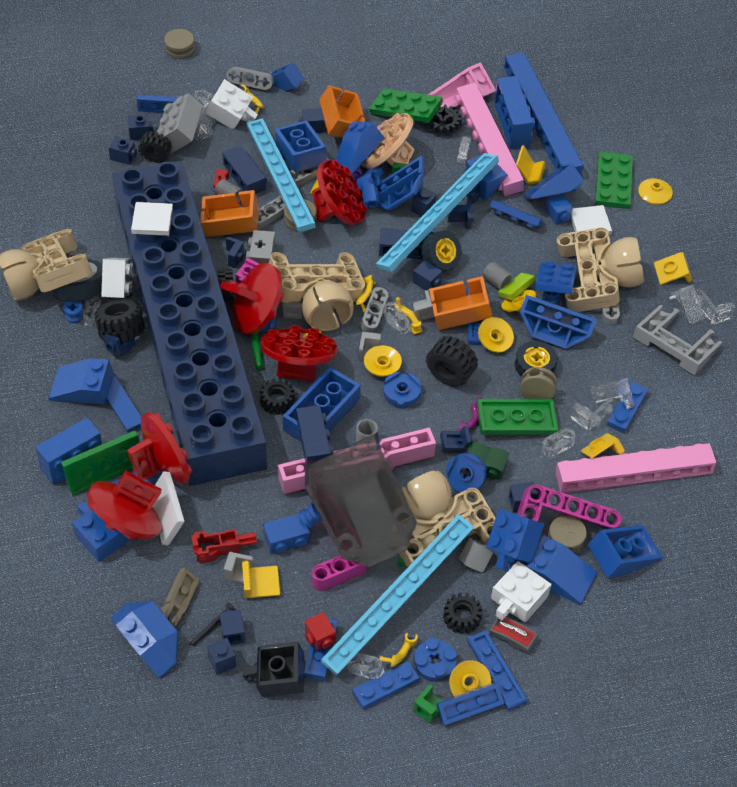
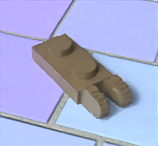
[160,568,199,627]

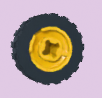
[421,231,462,271]
[515,341,558,376]

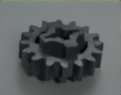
[425,104,462,135]

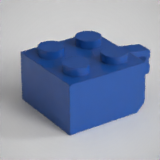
[72,501,130,562]
[486,508,544,572]

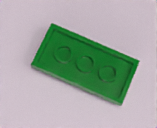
[369,88,443,123]
[595,151,633,209]
[476,399,558,435]
[61,430,140,496]

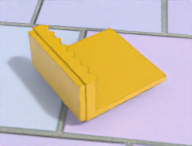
[516,145,546,185]
[654,252,693,285]
[580,433,625,459]
[242,561,280,598]

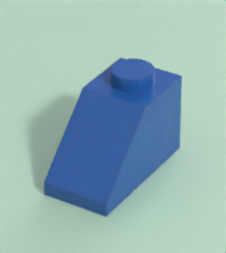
[265,62,304,91]

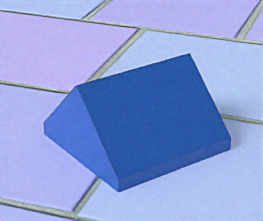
[465,153,508,201]

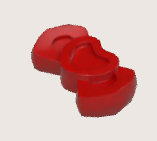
[213,169,229,189]

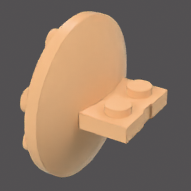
[361,113,415,169]

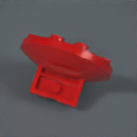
[312,160,368,226]
[220,263,284,335]
[261,325,337,382]
[127,412,192,486]
[87,470,162,540]

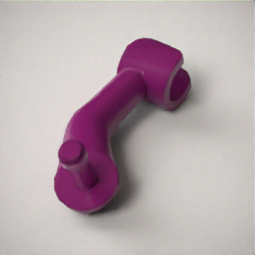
[457,396,482,433]

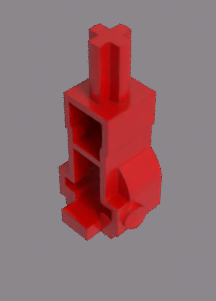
[191,529,257,564]

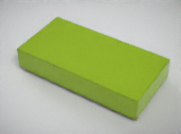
[498,273,536,300]

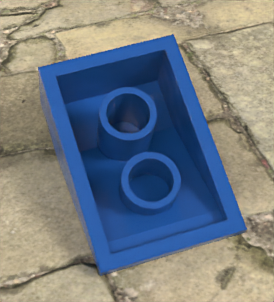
[336,121,385,174]
[523,164,584,199]
[49,358,114,404]
[588,525,663,578]
[526,536,597,605]

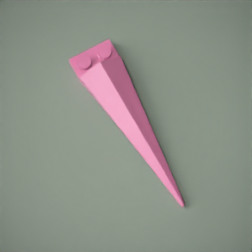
[377,62,496,130]

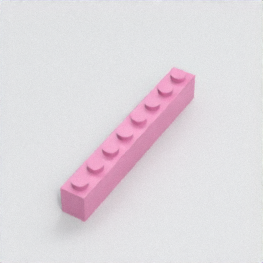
[455,82,524,197]
[278,428,436,494]
[555,443,717,493]

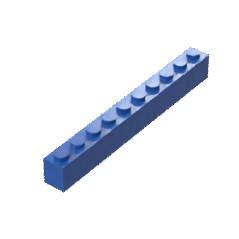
[504,52,584,175]

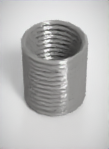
[214,179,243,202]
[483,262,512,290]
[356,419,378,445]

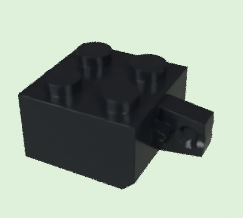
[242,641,305,697]

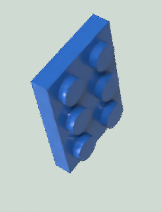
[535,261,577,294]

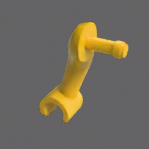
[240,85,263,114]
[356,274,376,312]
[394,297,423,334]
[379,633,418,667]

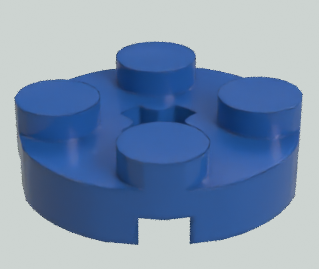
[383,372,421,409]
[446,453,487,492]
[414,638,457,681]

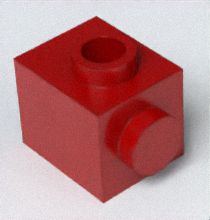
[304,612,336,651]

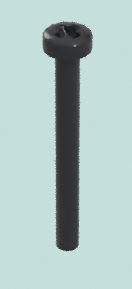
[190,603,235,646]

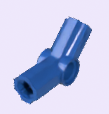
[357,167,384,208]

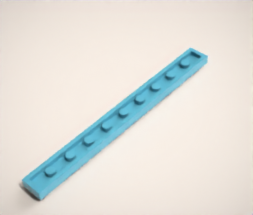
[247,118,316,233]
[376,153,499,272]
[320,514,474,676]

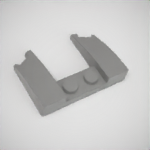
[633,305,722,376]

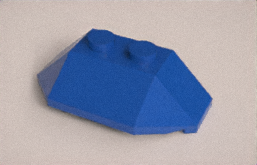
[377,155,424,211]
[520,295,597,349]
[111,601,178,678]

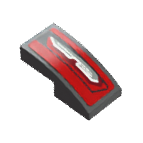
[489,617,539,652]

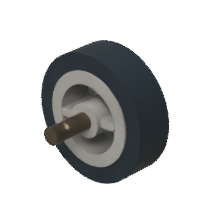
[52,252,103,301]

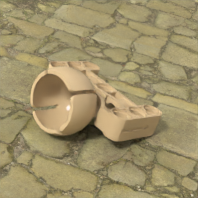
[557,227,644,312]
[0,229,92,301]
[269,252,365,332]
[391,470,496,568]

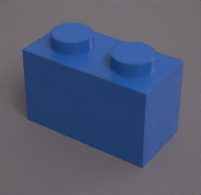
[263,514,310,554]

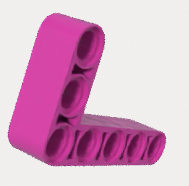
[517,485,622,529]
[312,486,368,591]

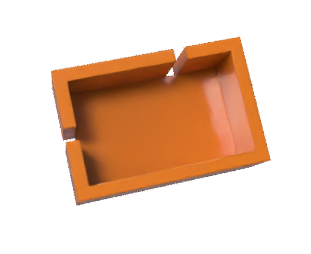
[319,85,365,138]
[200,190,259,237]
[429,276,492,330]

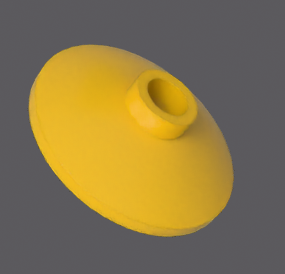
[638,178,673,205]
[501,290,537,312]
[478,317,514,353]
[364,345,402,377]
[449,660,491,697]

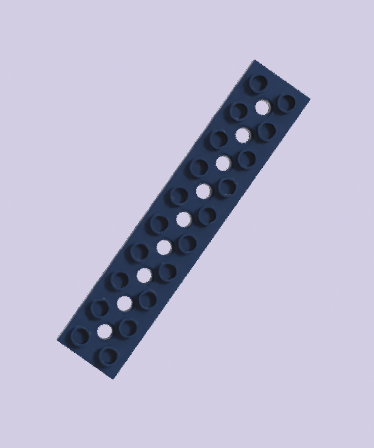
[112,161,267,486]

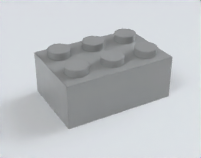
[157,93,203,155]

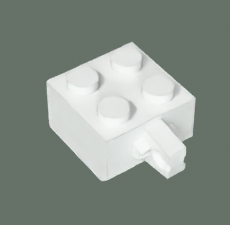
[205,79,258,129]
[102,258,134,298]
[491,561,551,622]

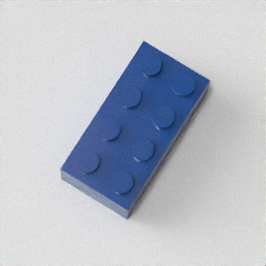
[494,76,535,149]
[283,367,361,441]

